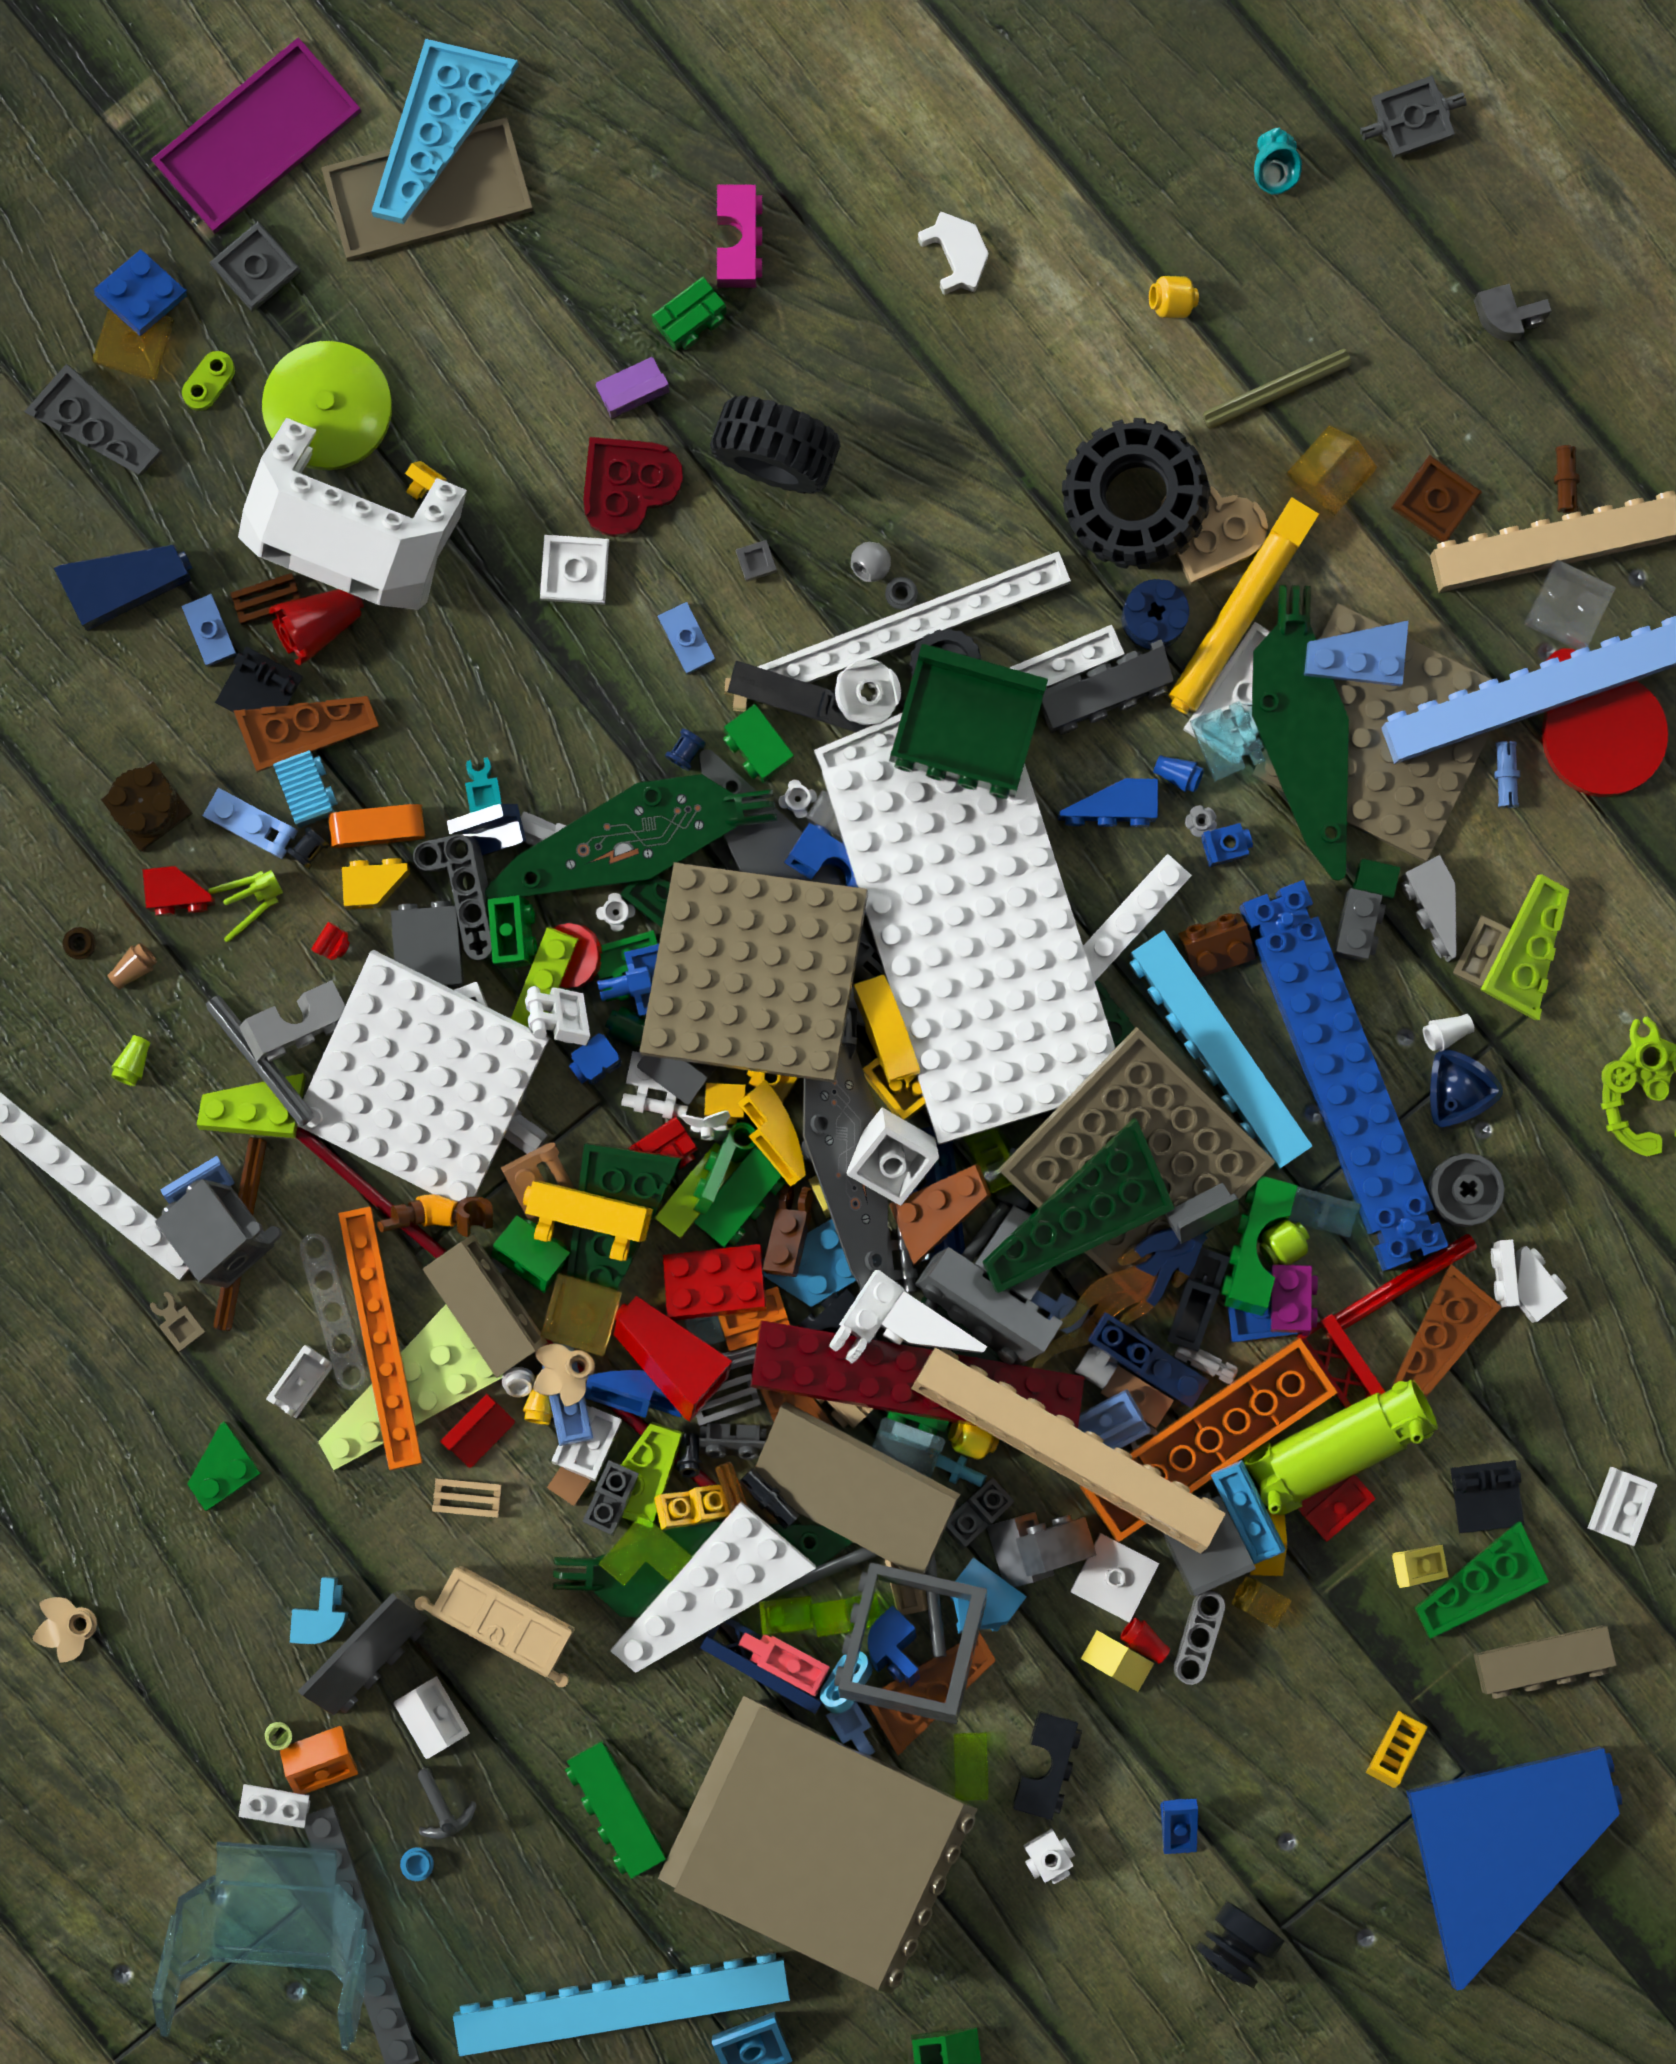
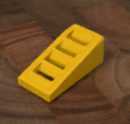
[1366,1711,1428,1788]

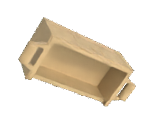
[415,1566,575,1687]

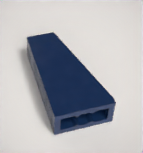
[54,545,193,631]

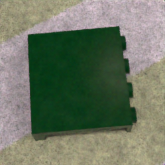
[889,644,1048,799]

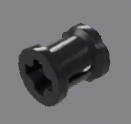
[287,827,330,869]

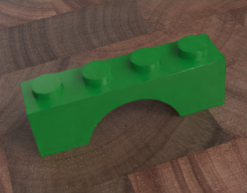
[1221,1176,1298,1316]

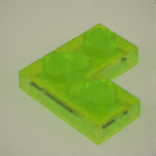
[599,1513,692,1586]

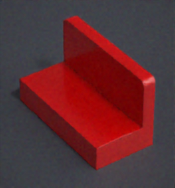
[440,1394,515,1468]

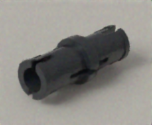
[739,1467,800,1530]

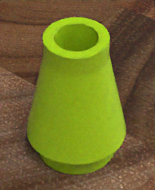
[111,1035,151,1086]

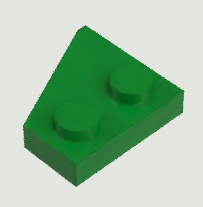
[187,1421,261,1511]

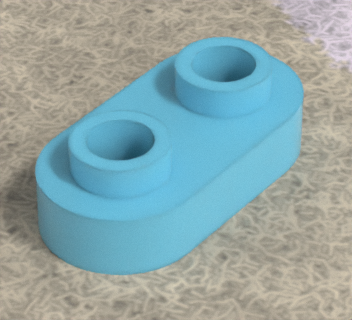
[820,1651,872,1713]

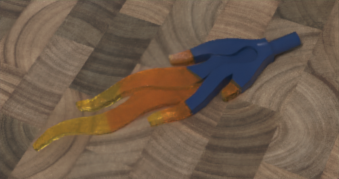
[1032,1226,1216,1369]

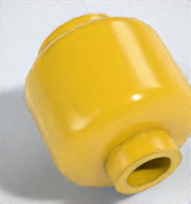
[1149,276,1199,318]
[948,1422,999,1460]

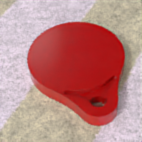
[1542,648,1668,797]

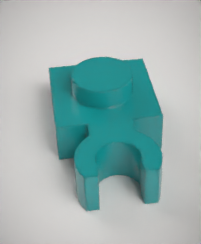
[465,757,502,813]

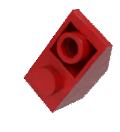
[142,866,215,916]

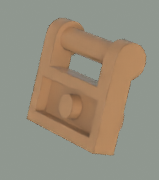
[501,1143,578,1224]

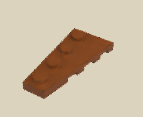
[1391,1264,1501,1397]
[868,1631,996,1756]

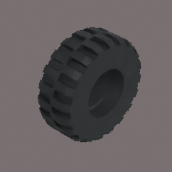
[1062,418,1210,569]

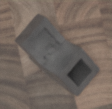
[1474,284,1551,341]

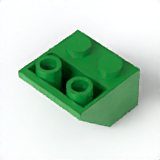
[911,2027,981,2064]

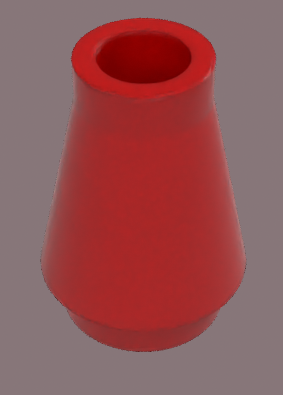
[1120,1618,1170,1664]

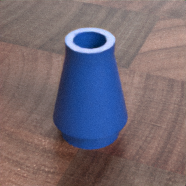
[1153,755,1204,792]

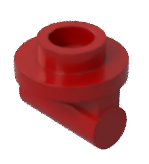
[311,921,350,961]

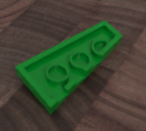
[1414,1521,1549,1639]

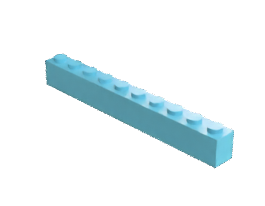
[453,1953,790,2056]

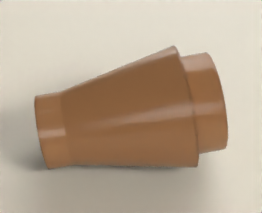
[107,943,157,989]

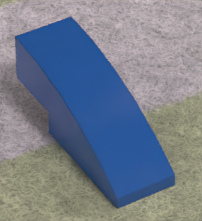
[584,1370,681,1418]

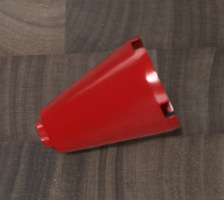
[269,589,364,665]

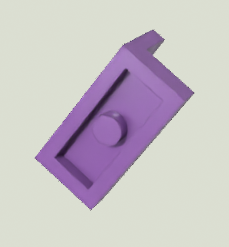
[596,357,669,419]

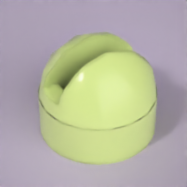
[265,1722,292,1750]

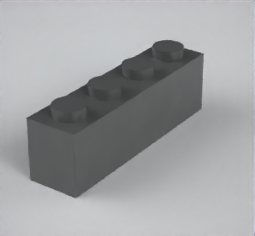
[1040,639,1173,735]

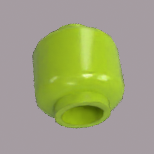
[1259,1219,1310,1265]

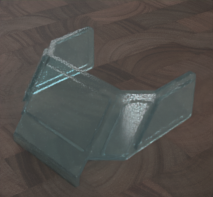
[152,1842,368,2051]

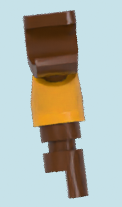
[377,1194,493,1237]

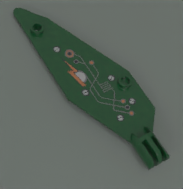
[485,774,777,899]

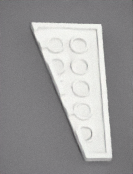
[611,1501,816,1673]

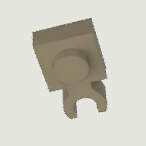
[150,1292,206,1353]

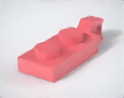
[738,1633,830,1697]

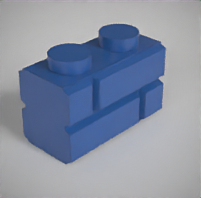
[569,1033,621,1085]

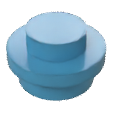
[400,1847,434,1881]

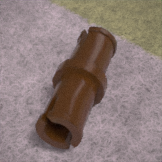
[1554,445,1580,513]

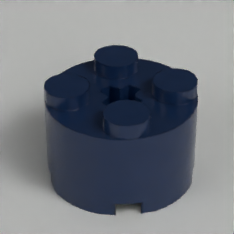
[1121,579,1189,650]

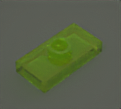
[953,1732,989,1801]

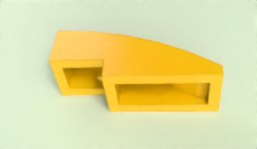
[854,975,920,1083]
[738,1080,806,1187]

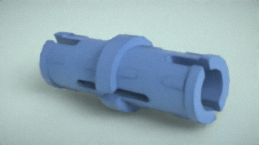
[1494,741,1520,808]

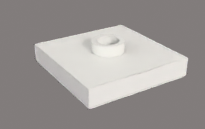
[540,535,610,605]
[1070,1533,1159,1623]

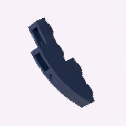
[1088,1312,1209,1408]

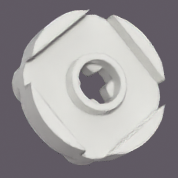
[835,659,901,725]

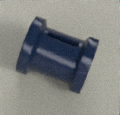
[665,728,706,771]

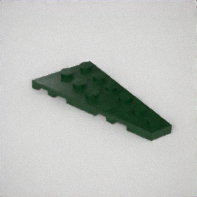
[559,1143,683,1344]

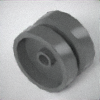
[1426,1153,1505,1228]

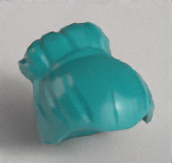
[1254,127,1302,195]

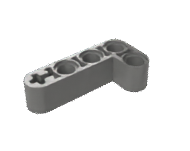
[413,835,492,960]

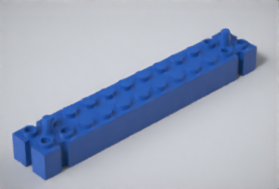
[1239,880,1449,1271]

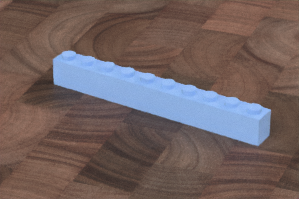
[1381,616,1676,764]

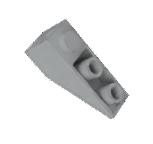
[1400,855,1456,962]

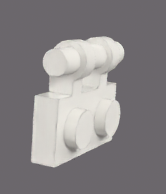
[525,986,590,1046]
[621,1051,688,1119]

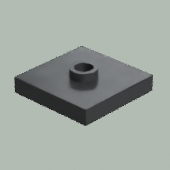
[209,221,301,313]

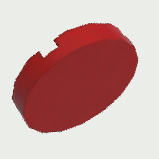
[554,923,602,988]

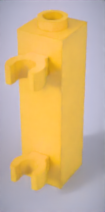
[523,1181,653,1261]

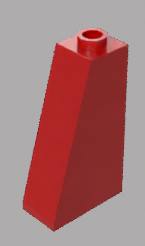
[613,1296,732,1422]

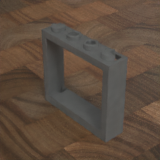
[834,1563,987,1724]

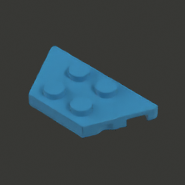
[763,1219,856,1307]

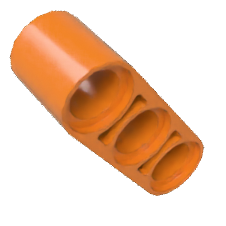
[328,804,425,848]

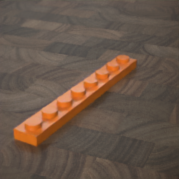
[338,1206,423,1471]

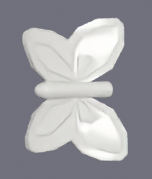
[681,1110,730,1141]

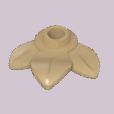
[533,1344,595,1407]
[33,1597,97,1663]

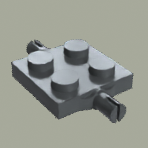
[1360,75,1467,159]

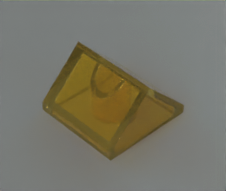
[1286,425,1378,516]

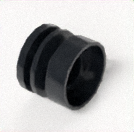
[1195,1900,1285,1989]

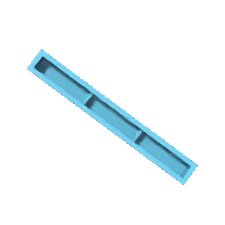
[1129,930,1312,1170]

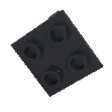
[215,646,303,713]
[1450,1460,1525,1534]

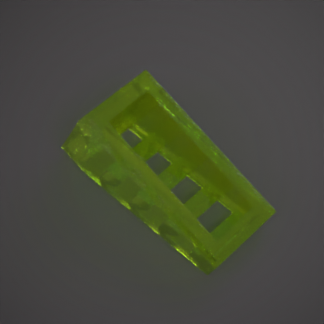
[963,1128,1012,1193]

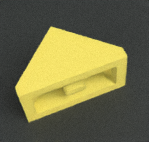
[1080,1630,1154,1692]

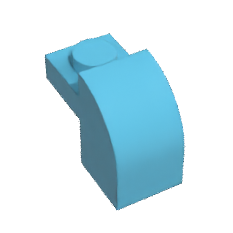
[290,1577,348,1644]

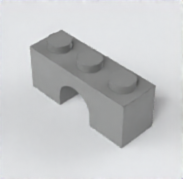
[239,980,345,1062]

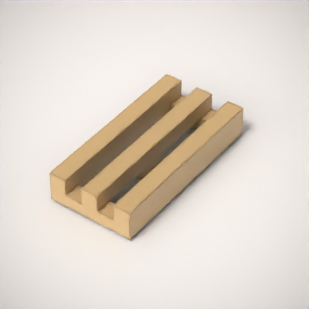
[432,1478,502,1518]

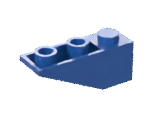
[1058,778,1158,828]

